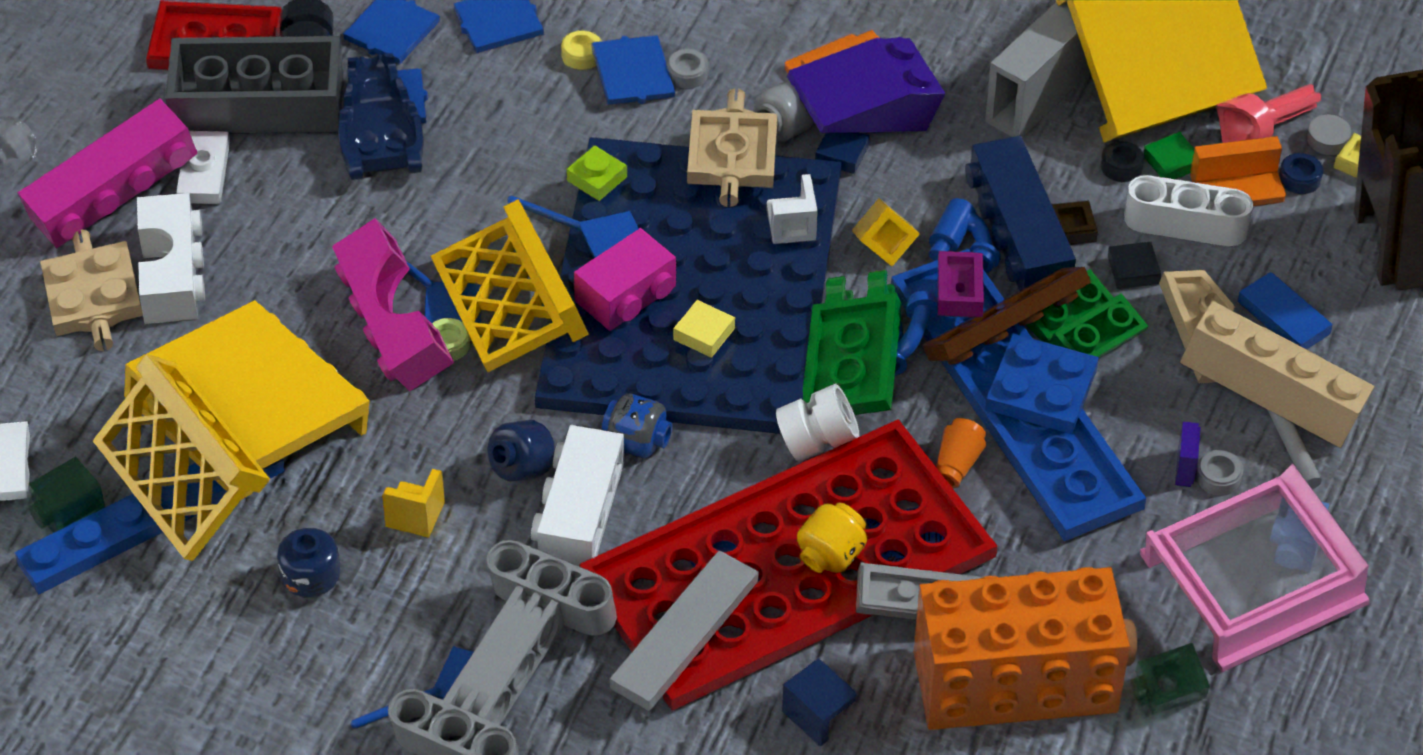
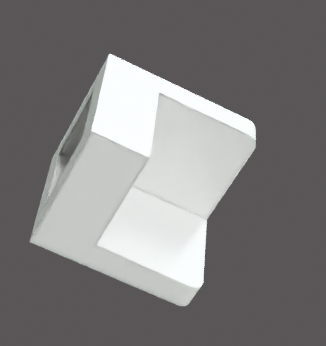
[767,174,818,244]

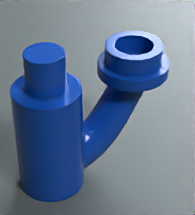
[929,198,1001,272]
[895,291,938,376]

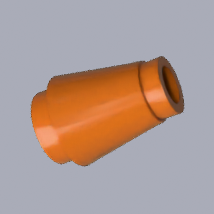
[936,418,986,489]

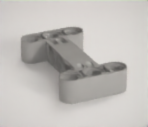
[388,540,617,755]

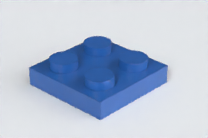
[985,333,1099,434]

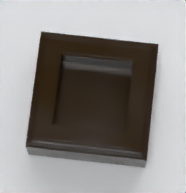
[1052,200,1098,245]

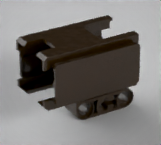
[1354,69,1423,290]

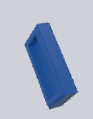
[1237,272,1333,349]

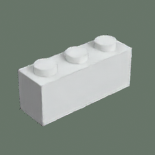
[531,425,624,566]

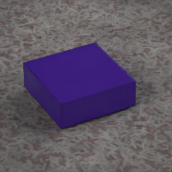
[1175,421,1201,487]

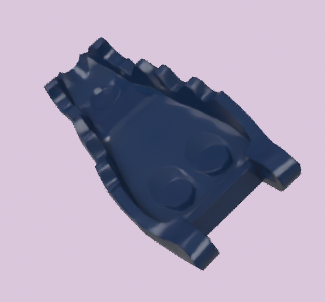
[338,53,424,180]

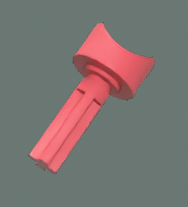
[1216,84,1321,143]

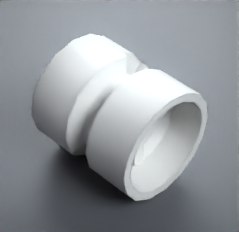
[776,384,859,463]

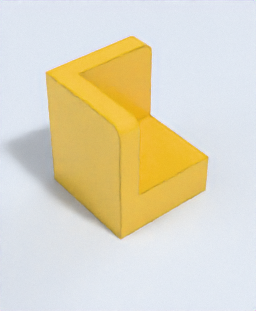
[852,198,920,266]
[382,469,445,538]

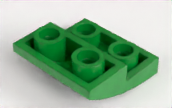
[1027,269,1148,358]

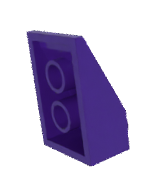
[787,37,946,133]

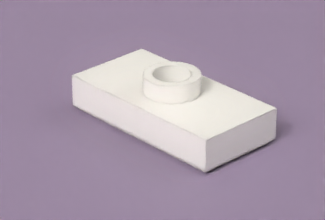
[176,131,230,204]

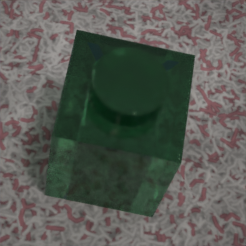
[28,457,105,533]

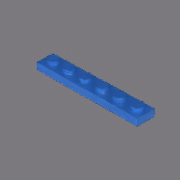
[14,459,285,595]

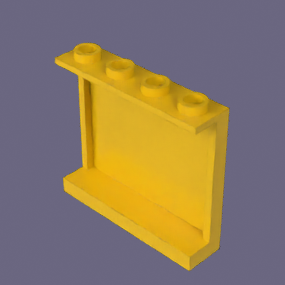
[1056,0,1268,143]
[124,300,370,499]

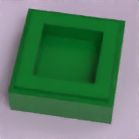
[1143,132,1194,179]

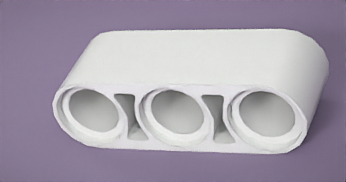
[1124,175,1253,246]

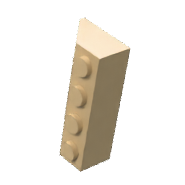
[1180,301,1375,448]

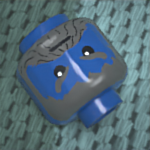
[602,393,673,458]

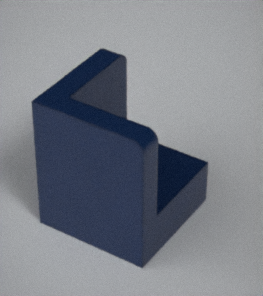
[782,658,856,746]

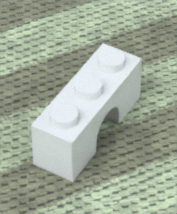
[137,193,205,324]

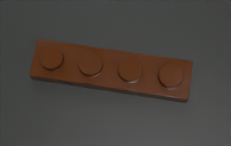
[922,267,1091,365]

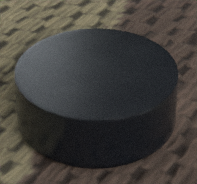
[1101,141,1144,182]

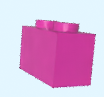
[574,228,676,331]

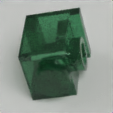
[1131,643,1210,715]

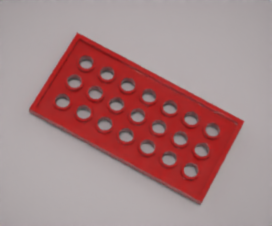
[579,419,998,711]

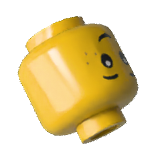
[797,502,867,573]

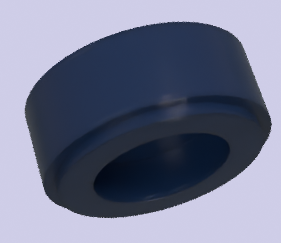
[1279,153,1323,194]

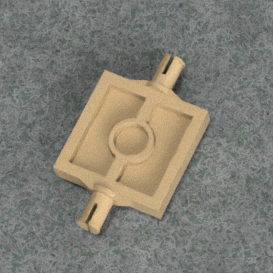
[687,89,777,207]
[40,229,143,351]

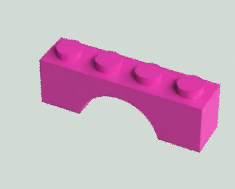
[332,218,454,391]

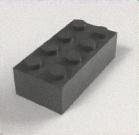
[165,36,344,133]

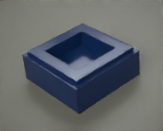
[815,132,870,174]

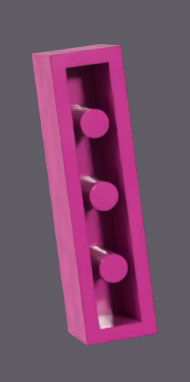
[17,98,198,249]

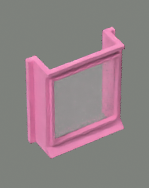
[1140,463,1370,672]

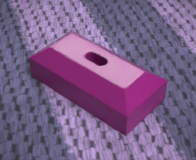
[938,251,984,318]

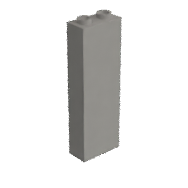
[985,2,1090,137]

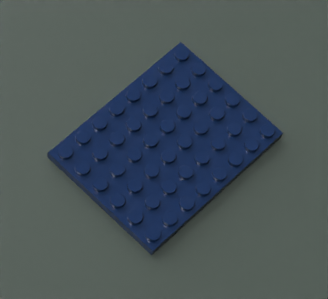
[535,137,842,434]

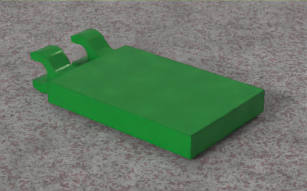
[803,270,902,415]

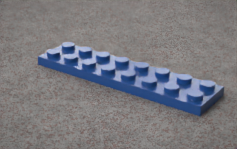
[891,249,1146,541]

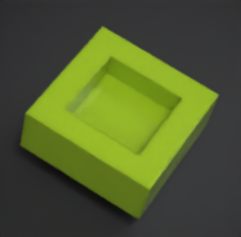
[566,145,627,201]

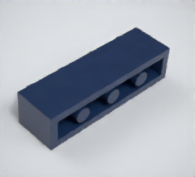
[965,135,1076,291]

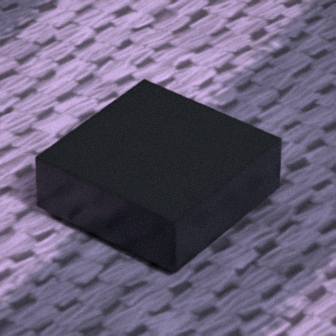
[1107,242,1161,289]

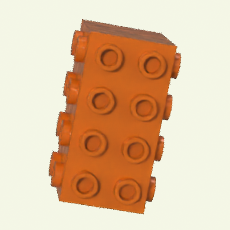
[914,567,1130,730]

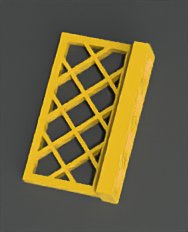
[431,199,589,372]
[93,354,270,561]

